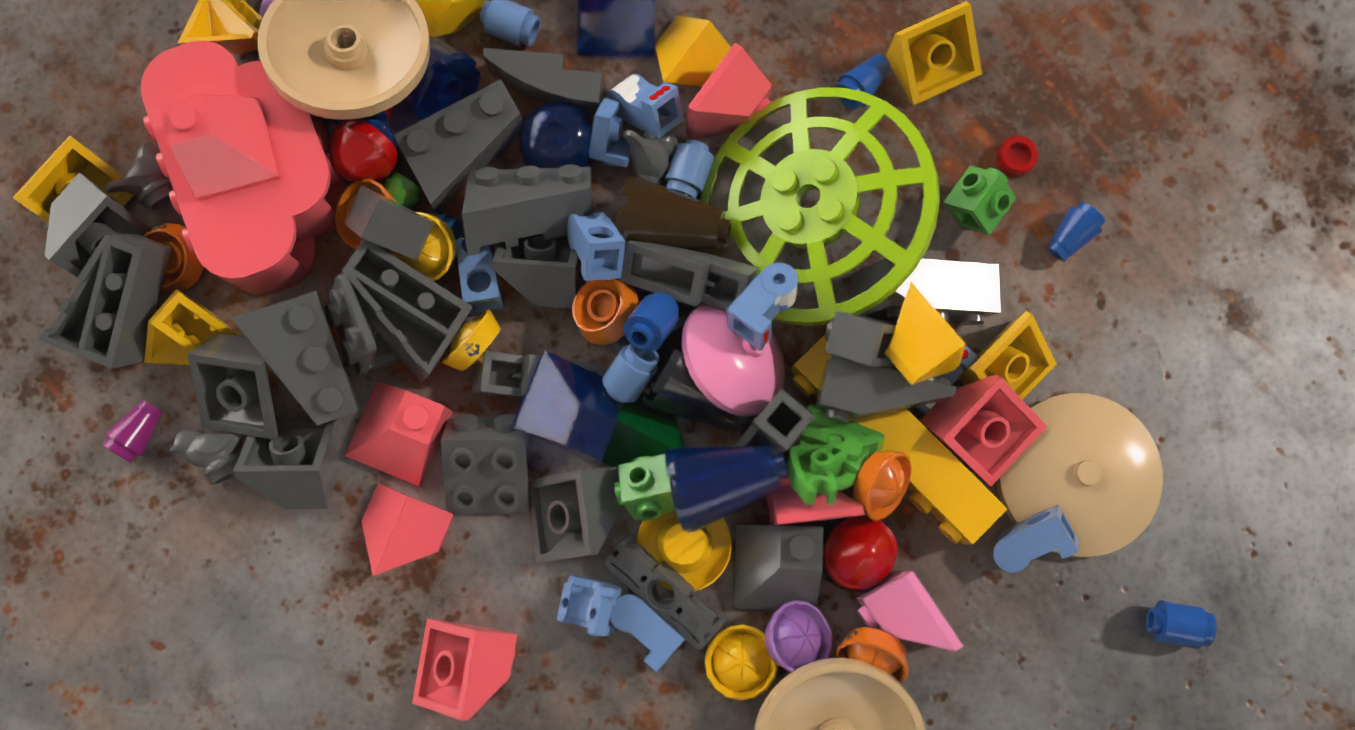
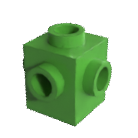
[943,166,1016,235]
[615,454,683,520]

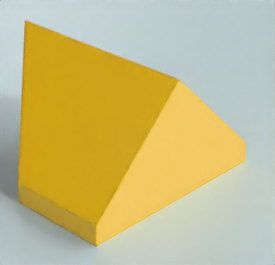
[178,0,263,54]
[655,16,731,87]
[884,281,966,385]
[144,289,240,365]

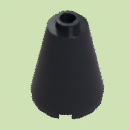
[638,331,755,432]

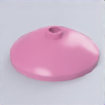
[682,303,785,417]

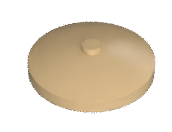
[258,0,430,119]
[996,393,1163,557]
[754,658,925,730]

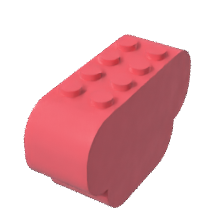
[141,41,347,296]

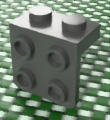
[325,273,402,376]
[441,414,531,514]

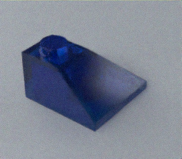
[577,0,655,57]
[511,350,617,461]

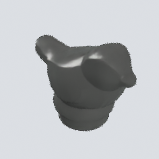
[623,130,678,185]
[105,143,173,211]
[170,430,248,485]

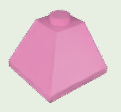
[856,570,963,651]

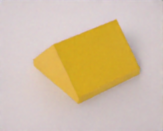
[885,1,982,106]
[13,136,133,224]
[958,311,1057,400]

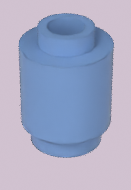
[479,0,541,47]
[664,139,714,199]
[603,343,659,403]

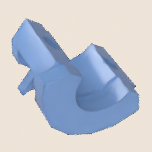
[556,574,621,637]

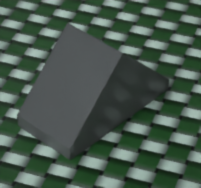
[344,186,435,260]

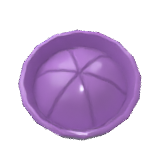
[765,600,832,673]

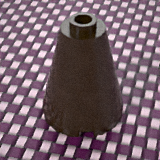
[615,176,732,255]

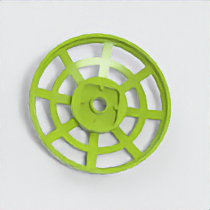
[700,87,940,326]

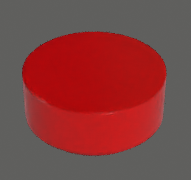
[996,136,1039,178]

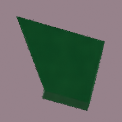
[597,392,689,471]

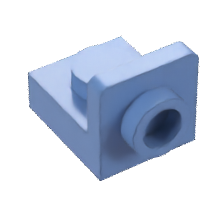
[588,98,631,167]

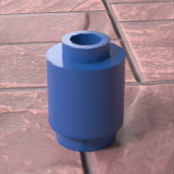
[623,292,679,352]
[1146,600,1216,649]

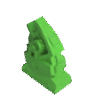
[786,404,885,505]

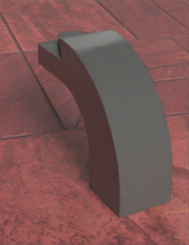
[696,389,815,518]

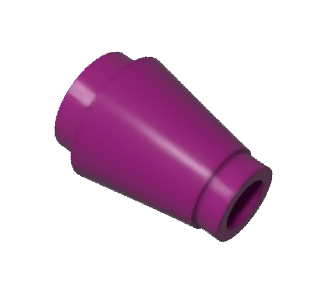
[102,399,163,463]

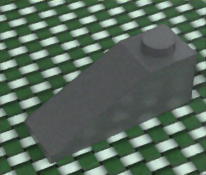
[825,311,897,368]
[815,354,957,423]

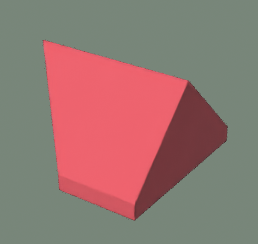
[361,483,455,576]

